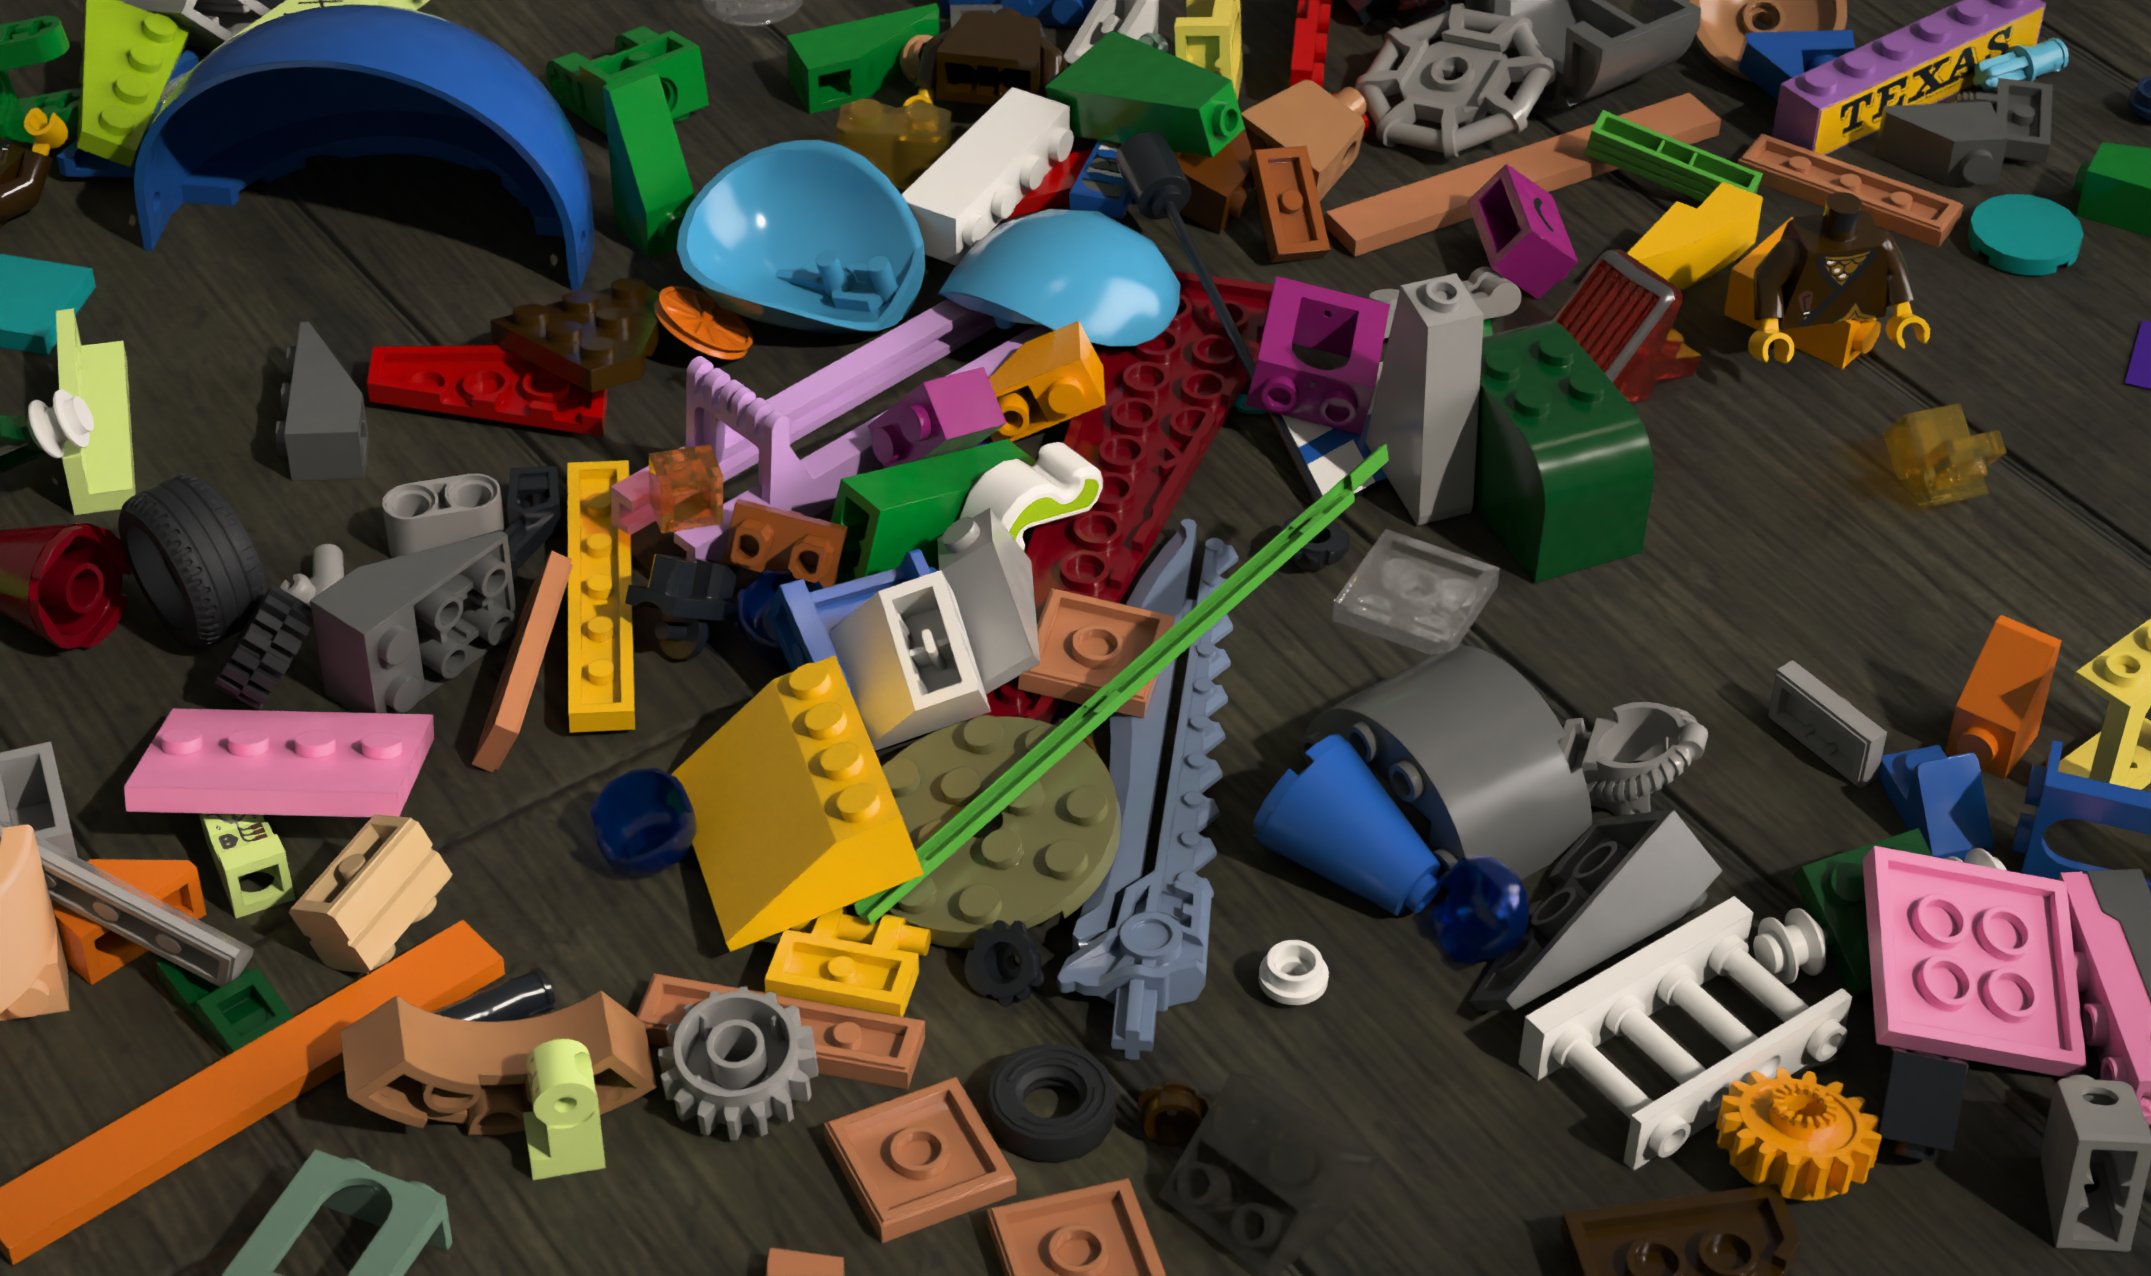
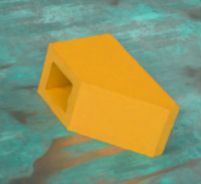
[989,321,1106,442]

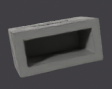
[0,741,78,857]

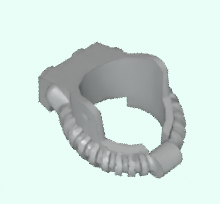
[1557,702,1708,816]

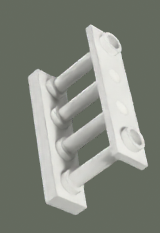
[1519,896,1852,1171]

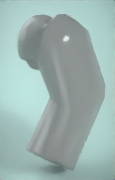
[280,544,344,606]

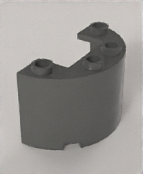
[1465,0,1701,109]
[1300,645,1592,909]

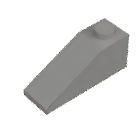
[937,508,1040,694]

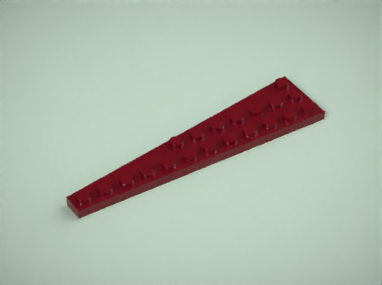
[969,271,1274,723]

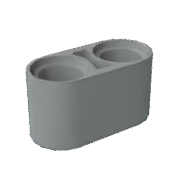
[382,473,505,558]

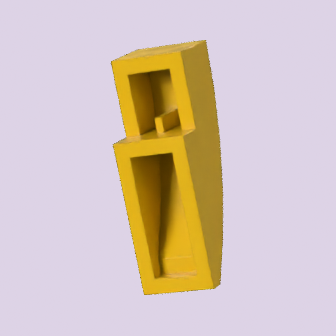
[1618,182,1763,306]

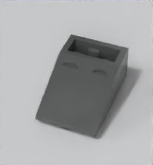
[310,531,518,714]

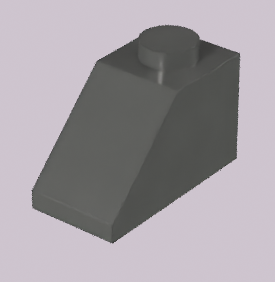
[1875,101,2008,186]

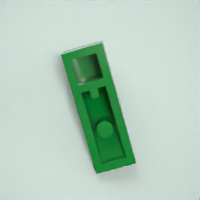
[603,68,695,259]

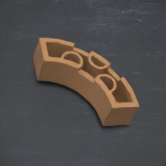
[340,991,657,1135]

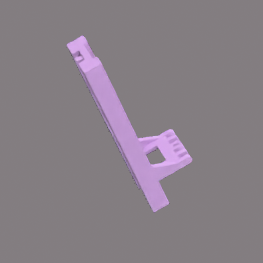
[611,299,1092,562]

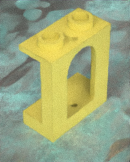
[1174,0,1243,101]
[2058,618,2151,790]

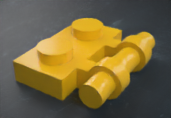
[764,907,931,1017]

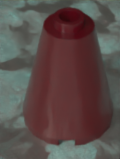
[0,523,131,650]

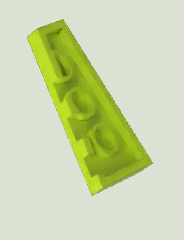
[77,0,191,168]

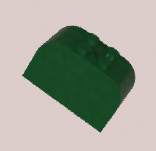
[1473,320,1654,583]

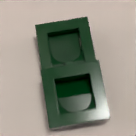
[156,929,295,1055]

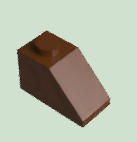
[1177,129,1256,234]

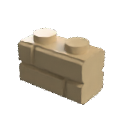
[289,814,453,974]

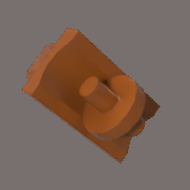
[722,499,848,588]

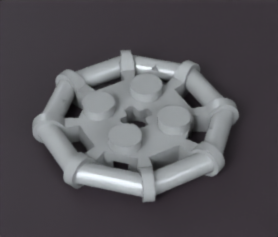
[1355,3,1556,159]

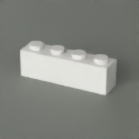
[902,87,1074,265]

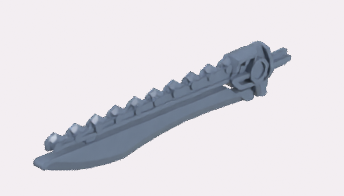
[1057,519,1238,1060]

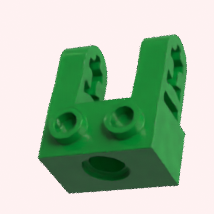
[0,15,81,144]
[546,26,709,135]

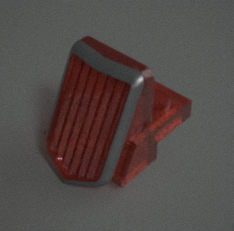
[1550,249,1702,402]

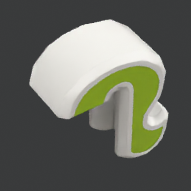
[960,442,1103,551]

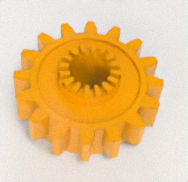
[1716,1068,1882,1201]

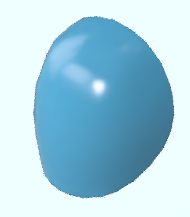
[676,140,925,334]
[937,209,1180,346]

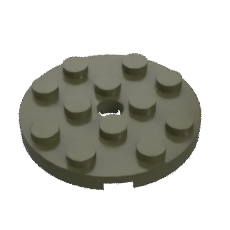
[882,715,1121,948]

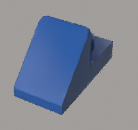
[1737,30,1855,101]
[1877,745,1994,860]

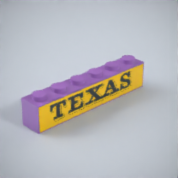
[1772,0,2046,156]

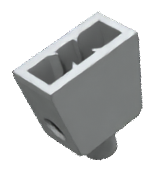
[2041,1075,2151,1252]

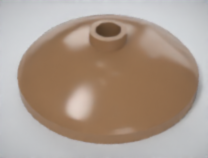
[1688,0,1847,81]

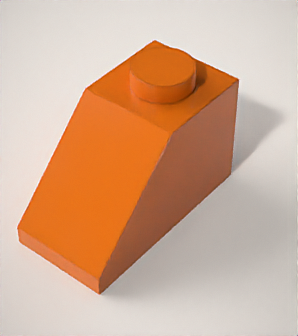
[1945,615,2062,780]
[51,859,207,986]

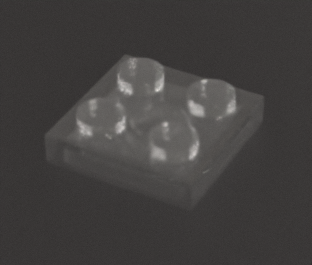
[1332,529,1500,655]

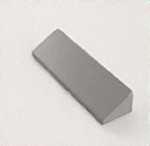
[0,821,254,987]

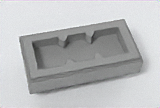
[1768,660,1887,789]

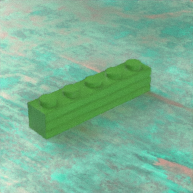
[1584,110,1763,202]

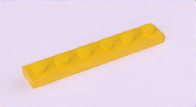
[567,460,635,733]

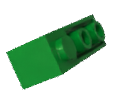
[786,3,939,114]

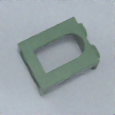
[222,1149,453,1276]

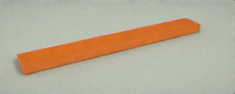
[0,920,505,1266]

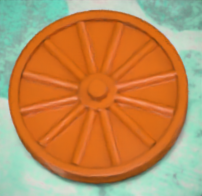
[654,286,753,360]

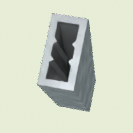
[1365,273,1484,526]

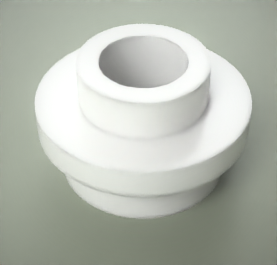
[1259,940,1329,1005]

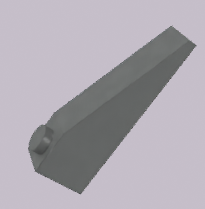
[1469,810,1723,1011]

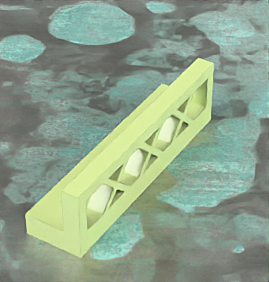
[56,308,136,515]

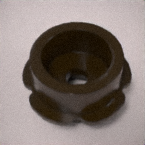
[1138,1080,1209,1147]

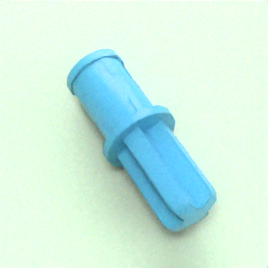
[1972,37,2069,92]

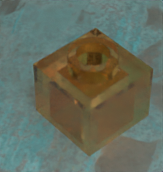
[649,444,723,534]

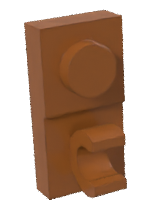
[1249,146,1330,263]

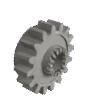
[658,987,818,1140]

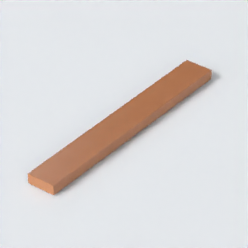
[1325,92,1721,257]

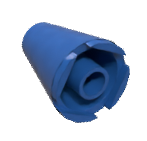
[1253,734,1442,916]

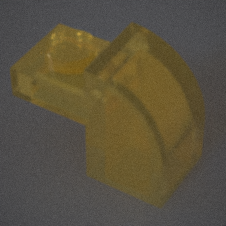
[1883,403,2007,508]

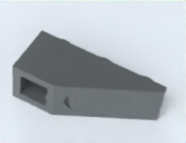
[276,322,369,481]

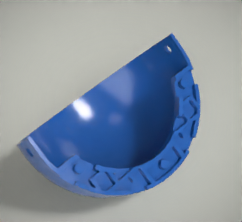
[134,4,595,291]

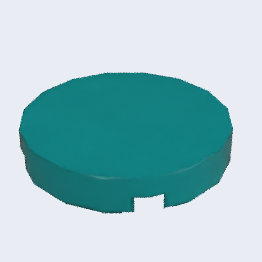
[1967,194,2084,276]

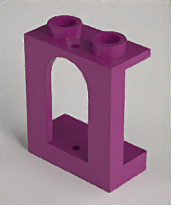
[1245,276,1390,435]

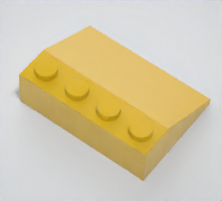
[670,655,924,952]

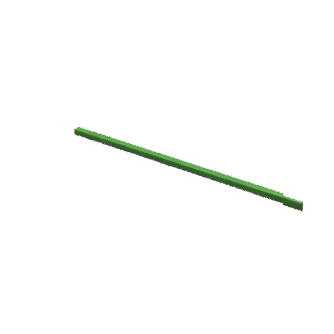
[854,443,1389,925]

